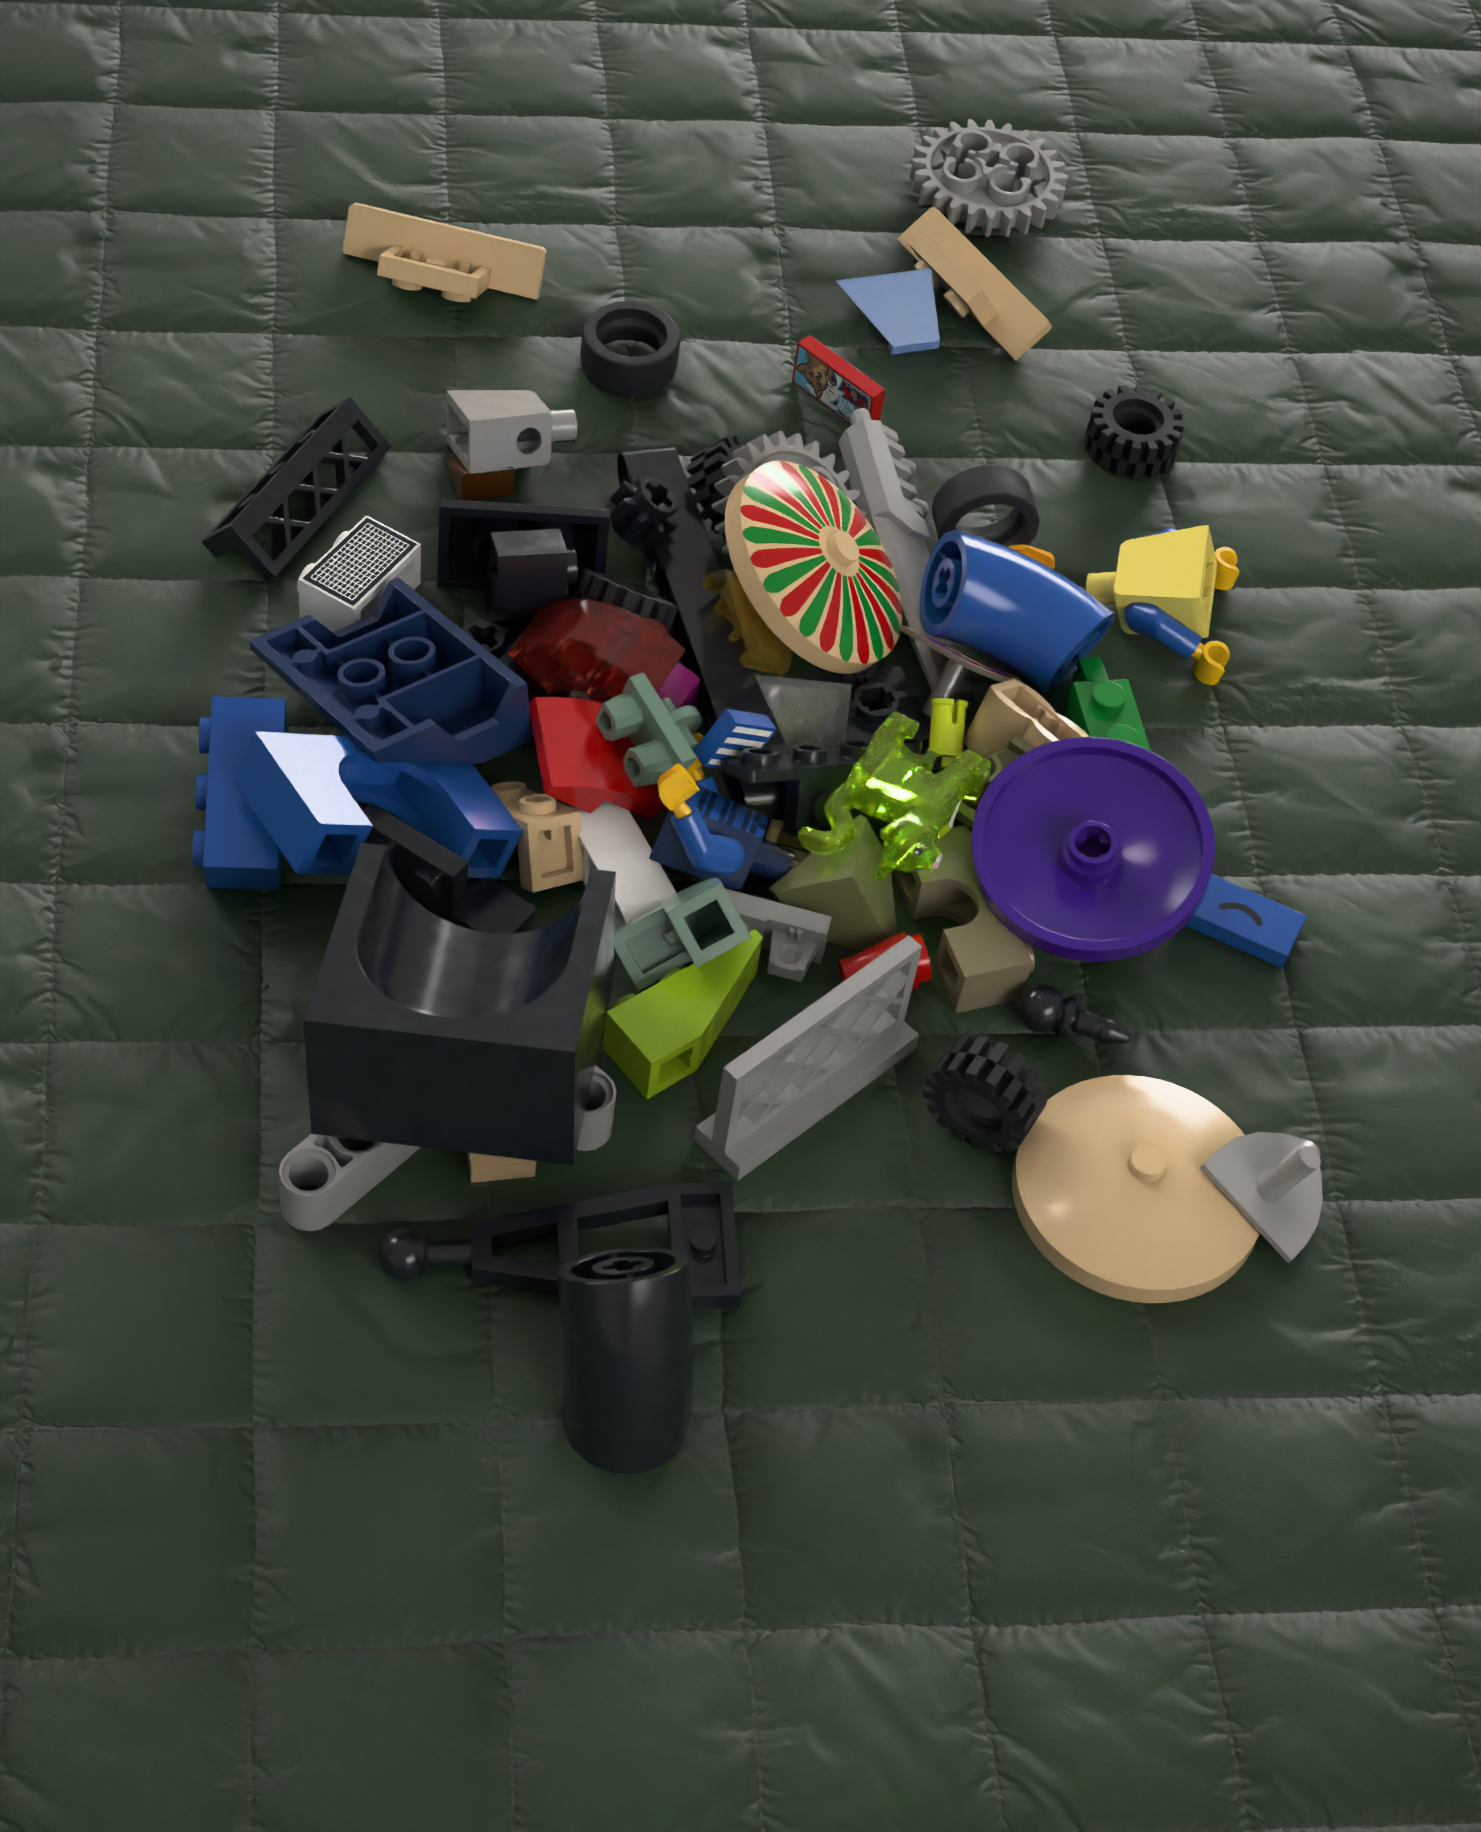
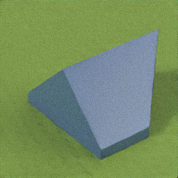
[836,268,940,355]

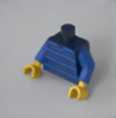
[649,733,795,890]

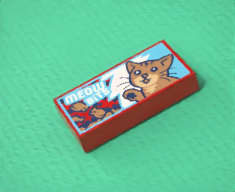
[792,335,885,425]

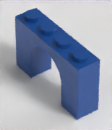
[233,731,523,878]

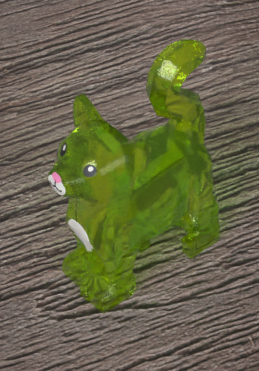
[798,711,991,881]

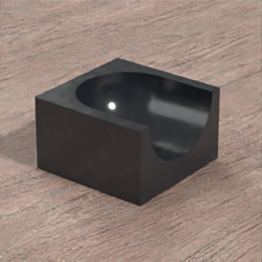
[303,843,616,1165]

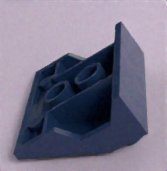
[249,577,532,763]

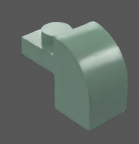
[614,878,751,991]

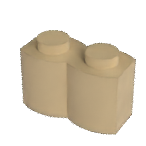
[964,679,1090,761]

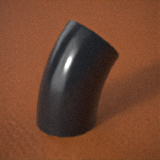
[557,1247,693,1474]

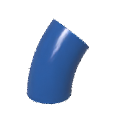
[920,530,1116,693]

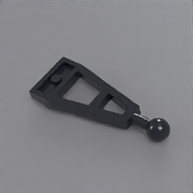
[378,1182,741,1310]

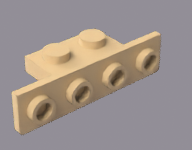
[342,203,547,302]
[897,207,1052,361]

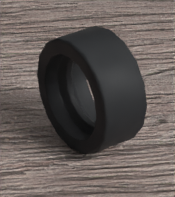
[580,301,681,396]
[931,465,1040,547]

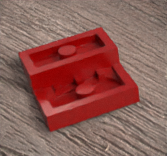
[529,697,666,820]

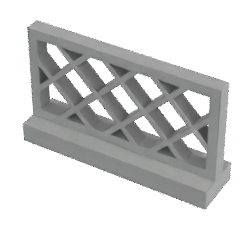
[694,935,922,1181]

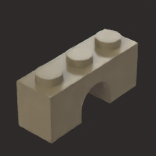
[893,825,1035,1013]

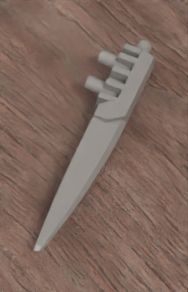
[838,408,961,703]

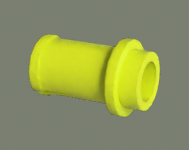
[926,698,968,771]

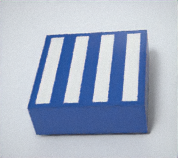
[694,709,777,768]

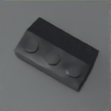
[437,499,610,595]

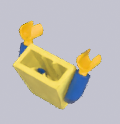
[1086,525,1239,685]

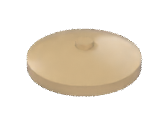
[1012,1075,1260,1303]

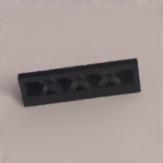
[201,397,392,581]

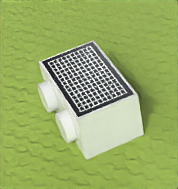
[297,515,421,632]

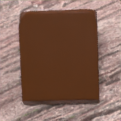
[448,458,515,501]

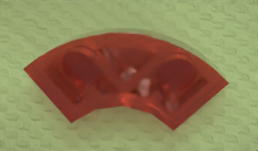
[508,598,686,702]

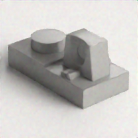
[725,889,832,982]

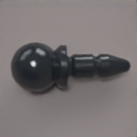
[1016,984,1131,1043]

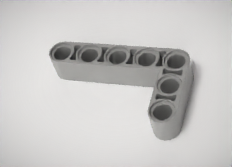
[279,1065,617,1231]

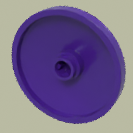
[971,737,1215,962]

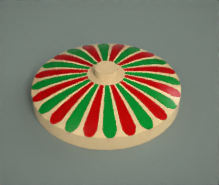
[724,461,902,674]

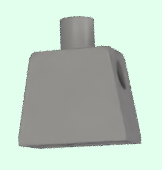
[447,390,577,474]

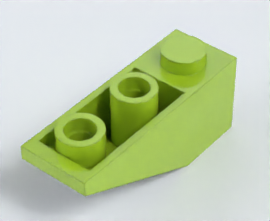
[602,929,763,1099]

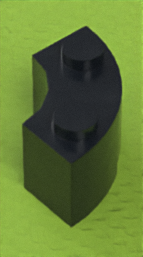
[485,529,578,622]

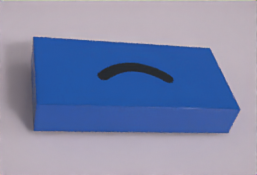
[1185,874,1307,968]

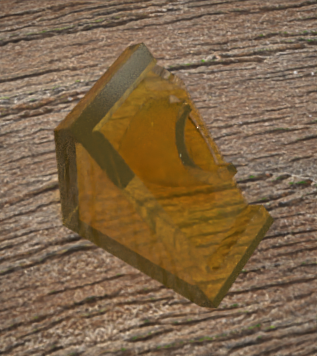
[701,569,793,676]

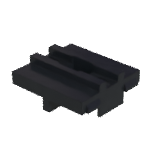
[815,662,930,747]

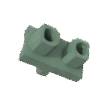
[596,673,702,787]

